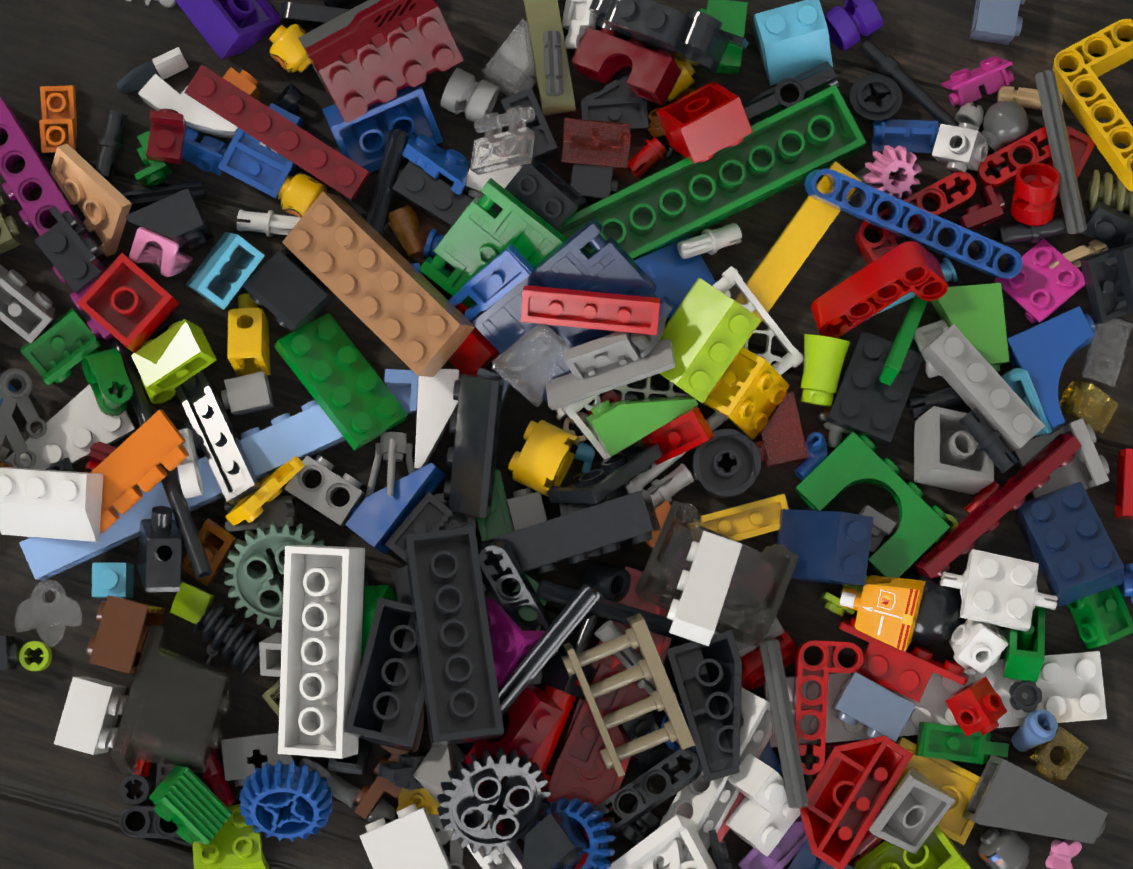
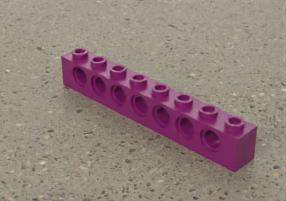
[0,97,114,343]

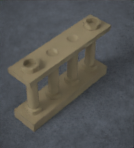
[561,613,695,777]

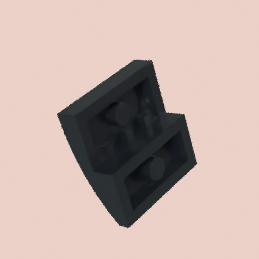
[1080,243,1133,324]

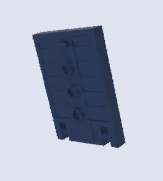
[472,218,673,403]

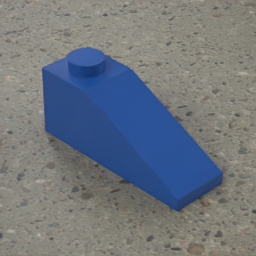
[345,463,446,555]

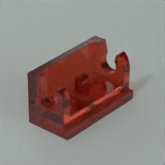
[561,118,631,168]

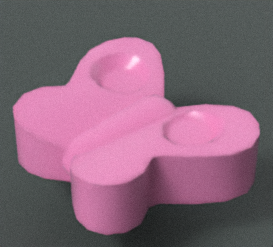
[1045,839,1082,869]

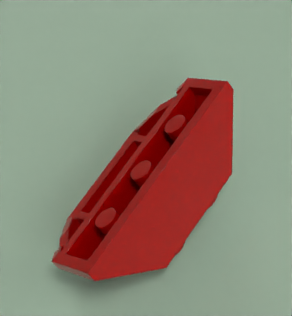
[799,736,913,869]

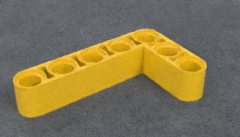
[1053,19,1133,192]

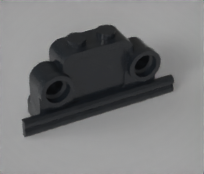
[589,0,748,73]

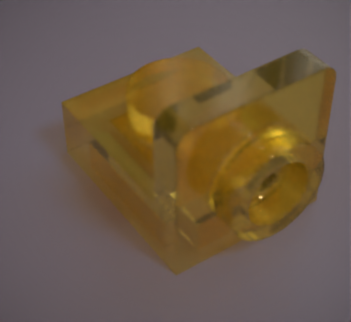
[1059,381,1119,433]

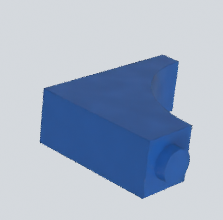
[1007,306,1095,435]

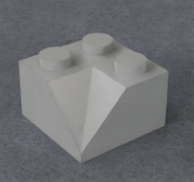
[914,406,994,495]

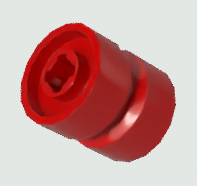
[1011,163,1060,226]

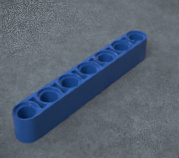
[805,169,1023,279]

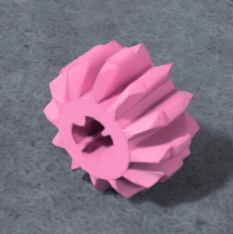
[863,145,922,200]

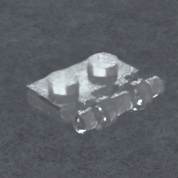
[470,106,535,175]

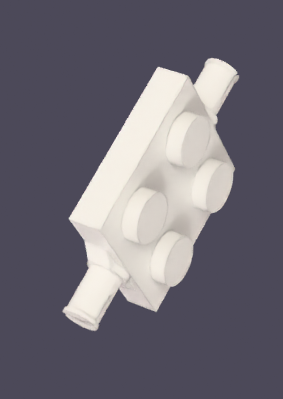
[940,549,1058,632]

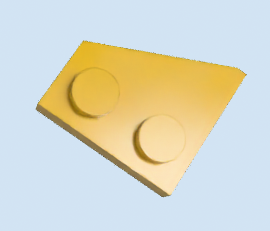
[225,456,305,526]

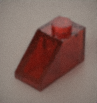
[755,392,808,468]

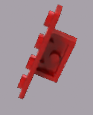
[839,617,970,702]

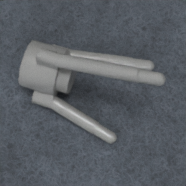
[365,432,416,498]

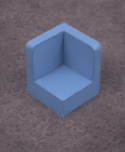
[385,369,419,414]

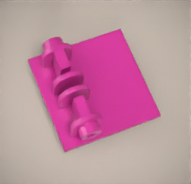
[994,238,1085,324]

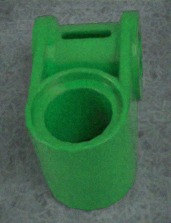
[82,348,133,416]

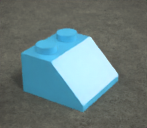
[752,0,833,86]

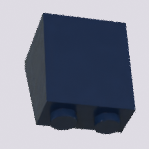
[773,509,873,585]

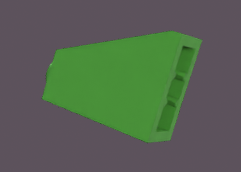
[931,283,1010,372]

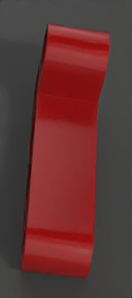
[855,171,976,265]
[811,241,948,338]
[792,640,864,775]

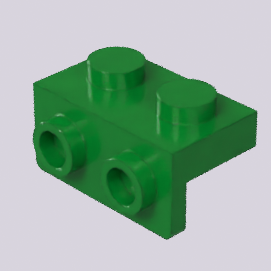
[20,308,100,386]

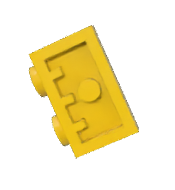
[703,347,789,439]

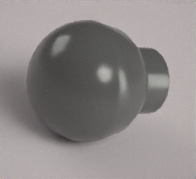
[981,100,1029,153]

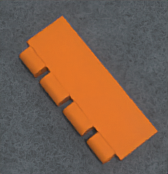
[90,410,189,534]

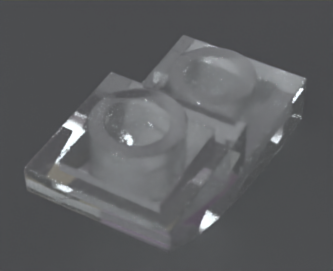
[1082,318,1133,387]

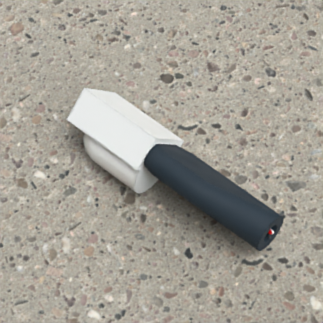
[116,47,189,94]

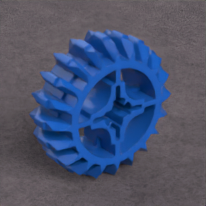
[239,760,333,842]
[536,797,616,869]

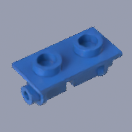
[872,119,940,154]
[182,126,228,176]

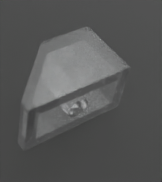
[483,18,536,96]

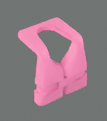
[129,227,193,277]

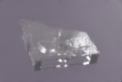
[492,324,566,407]

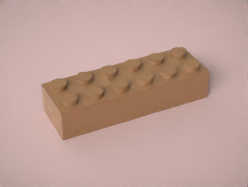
[282,191,475,377]

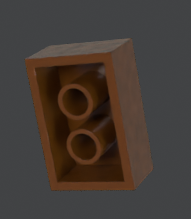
[87,595,167,674]

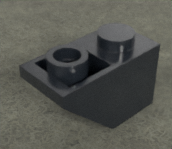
[522,812,589,869]

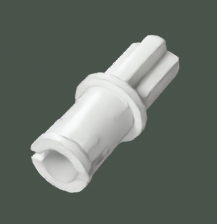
[237,210,301,237]
[677,223,742,259]

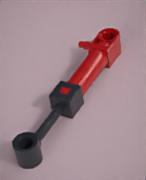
[512,561,631,793]

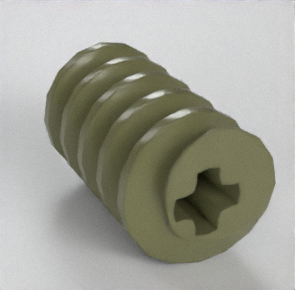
[1085,169,1133,217]

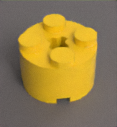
[508,420,579,497]

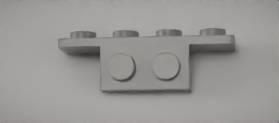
[546,331,676,410]

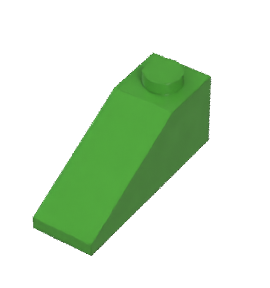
[586,396,698,456]

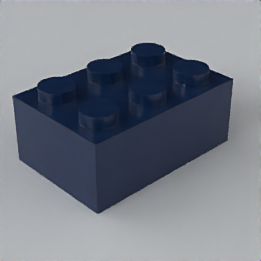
[1016,482,1125,607]

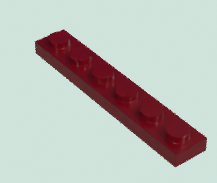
[184,65,370,201]
[912,434,1082,579]

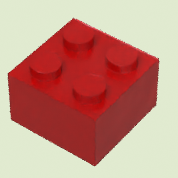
[656,81,753,164]
[76,253,180,353]

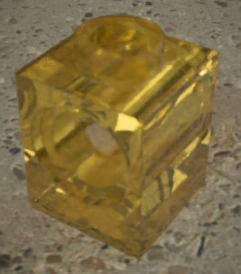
[1030,726,1088,781]

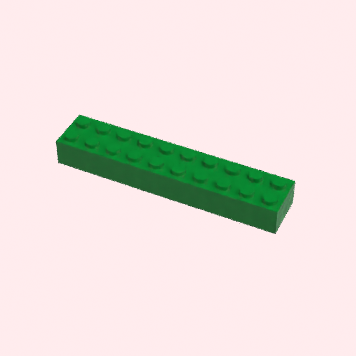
[558,84,866,260]

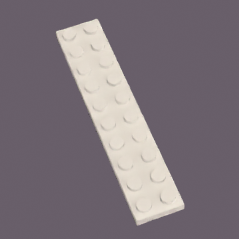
[764,651,1107,747]

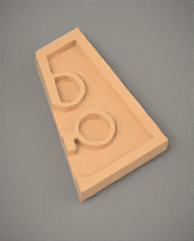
[50,144,132,257]

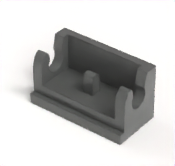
[224,495,297,534]

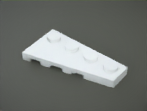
[4,384,137,470]

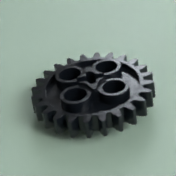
[437,747,551,855]

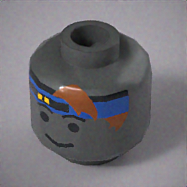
[978,827,1030,869]

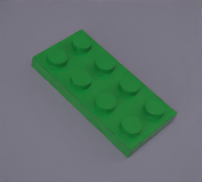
[274,313,408,451]

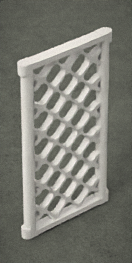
[561,266,804,494]

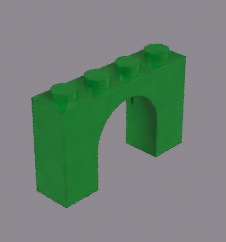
[795,432,950,578]

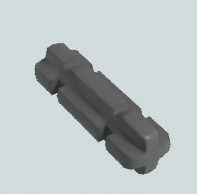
[543,31,564,97]

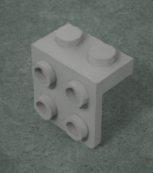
[1015,418,1110,498]

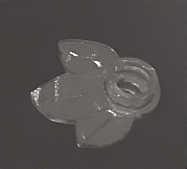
[15,580,82,647]

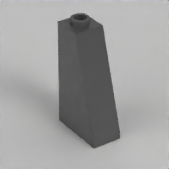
[962,755,1108,844]

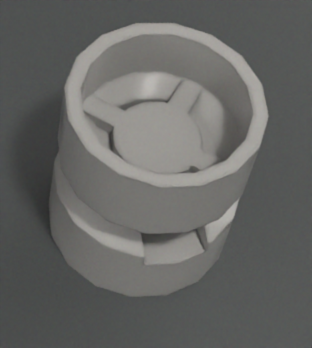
[440,68,500,126]

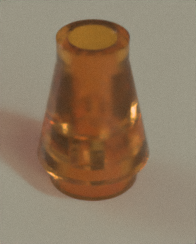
[387,204,425,256]

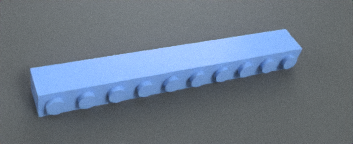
[19,400,346,581]

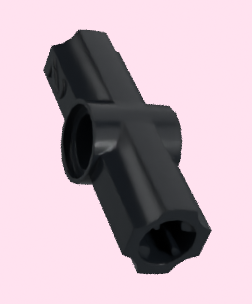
[741,61,840,126]

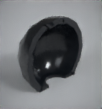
[900,568,967,650]

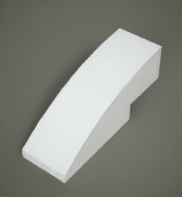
[138,74,238,139]

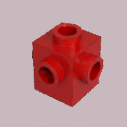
[945,676,1007,736]

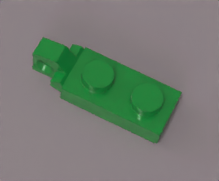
[916,721,1009,764]

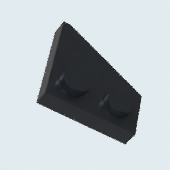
[581,73,649,135]

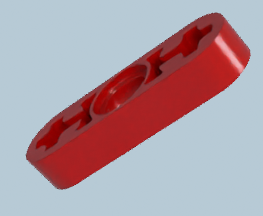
[977,126,1052,188]

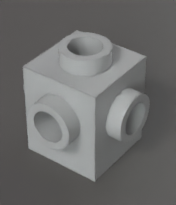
[932,123,988,173]

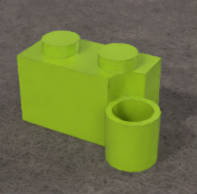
[131,319,217,404]

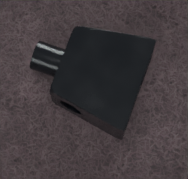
[136,506,182,592]

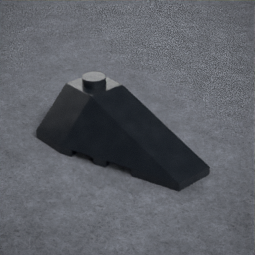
[666,630,742,782]

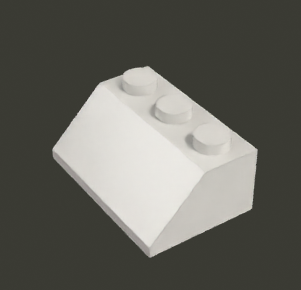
[0,467,104,542]

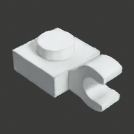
[562,0,597,52]

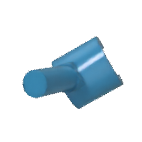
[574,442,595,473]

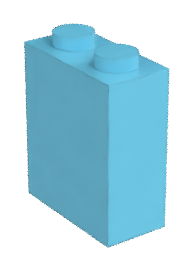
[186,232,265,309]

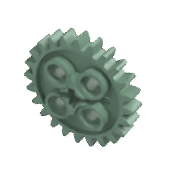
[224,520,324,628]

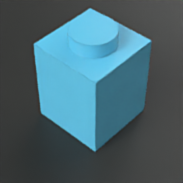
[92,563,134,598]

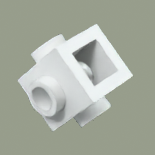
[949,619,1009,674]

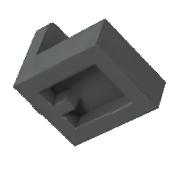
[858,505,896,553]

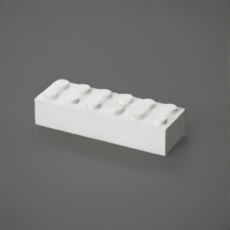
[278,545,365,759]

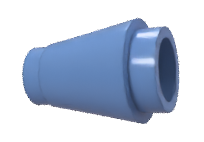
[1011,709,1058,752]

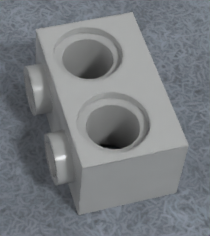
[284,455,365,528]

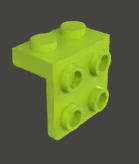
[192,804,270,869]

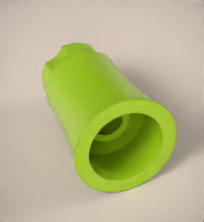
[800,334,850,407]

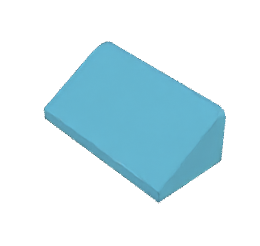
[1001,368,1052,436]

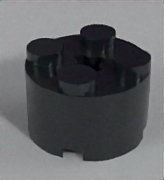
[691,429,761,499]

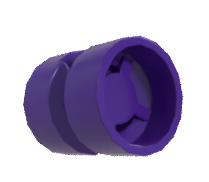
[824,0,883,51]

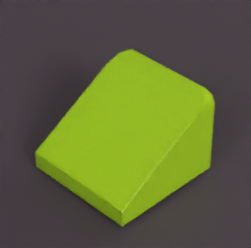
[170,581,215,624]

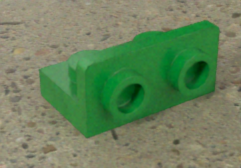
[1067,585,1133,649]

